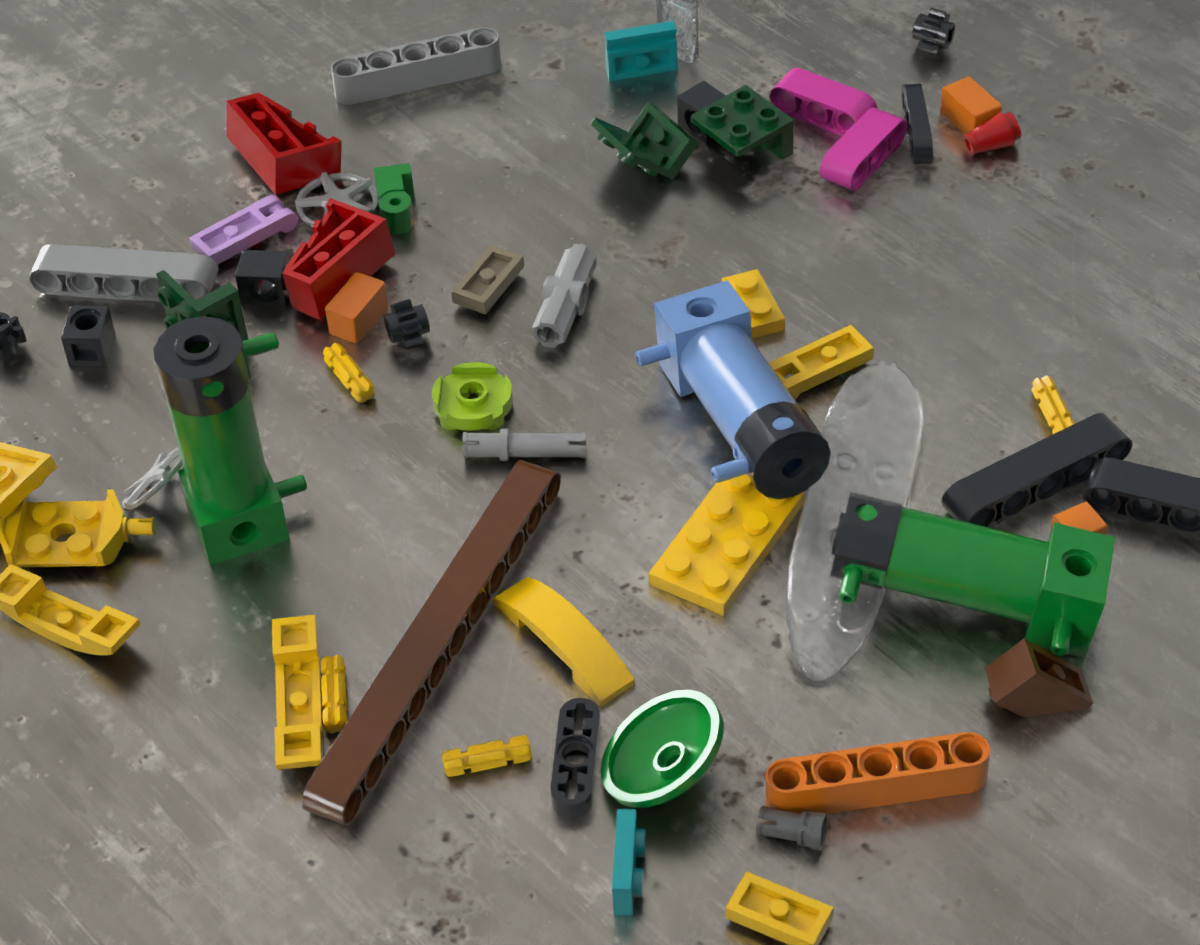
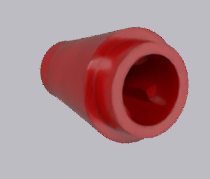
[963,112,1021,155]

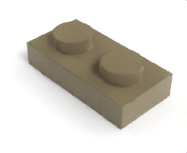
[451,245,524,314]

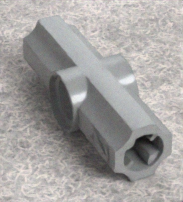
[532,244,597,348]

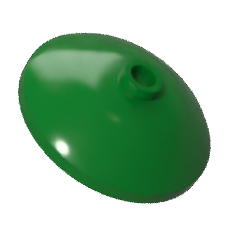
[601,690,724,808]

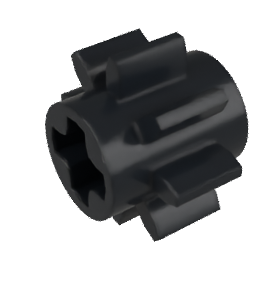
[912,8,956,54]
[383,299,430,349]
[0,312,27,360]

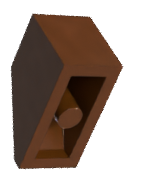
[984,638,1093,718]

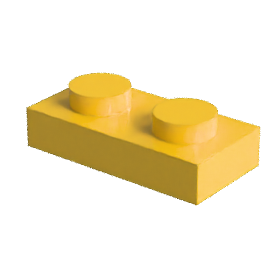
[721,269,785,339]
[725,871,834,945]

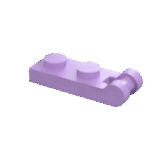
[189,195,299,265]

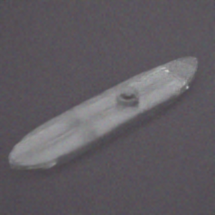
[785,359,923,681]

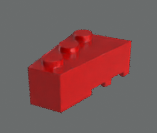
[226,92,342,195]
[282,198,395,320]

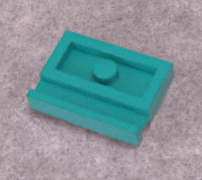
[604,21,678,82]

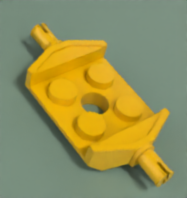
[0,489,156,567]

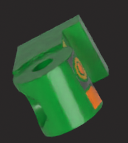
[373,163,415,235]

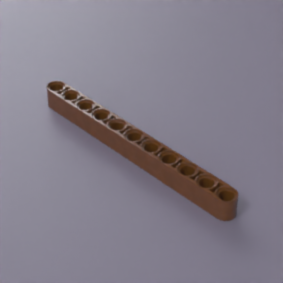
[302,460,561,826]

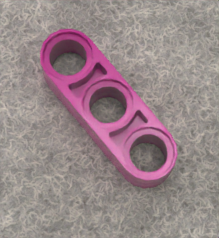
[769,68,878,136]
[819,107,908,191]

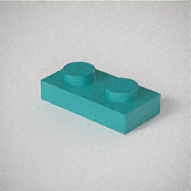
[612,809,646,916]

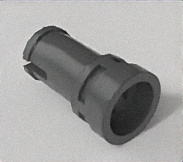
[756,805,828,851]

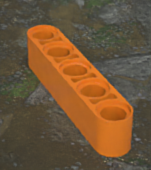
[765,732,990,814]

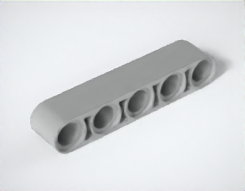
[331,27,502,105]
[29,244,218,302]

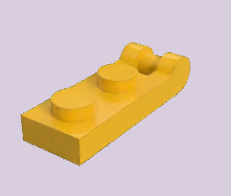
[769,325,874,400]

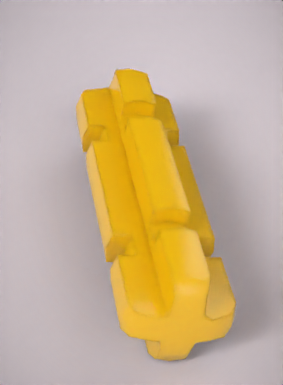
[323,343,375,403]
[1032,375,1076,434]
[321,655,348,734]
[442,735,532,777]

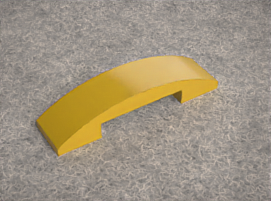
[0,564,141,655]
[493,577,635,707]
[272,614,323,770]

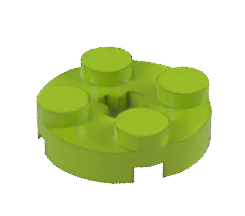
[432,362,513,431]

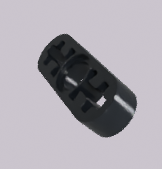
[901,83,933,164]
[550,698,601,818]

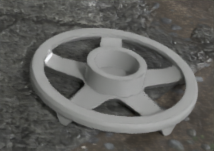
[295,172,378,227]
[121,447,183,511]

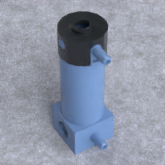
[635,280,831,499]

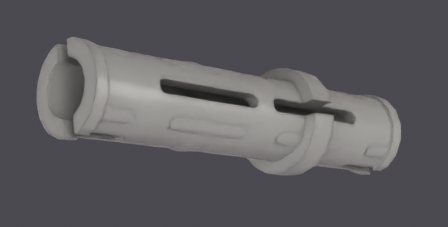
[462,429,586,461]

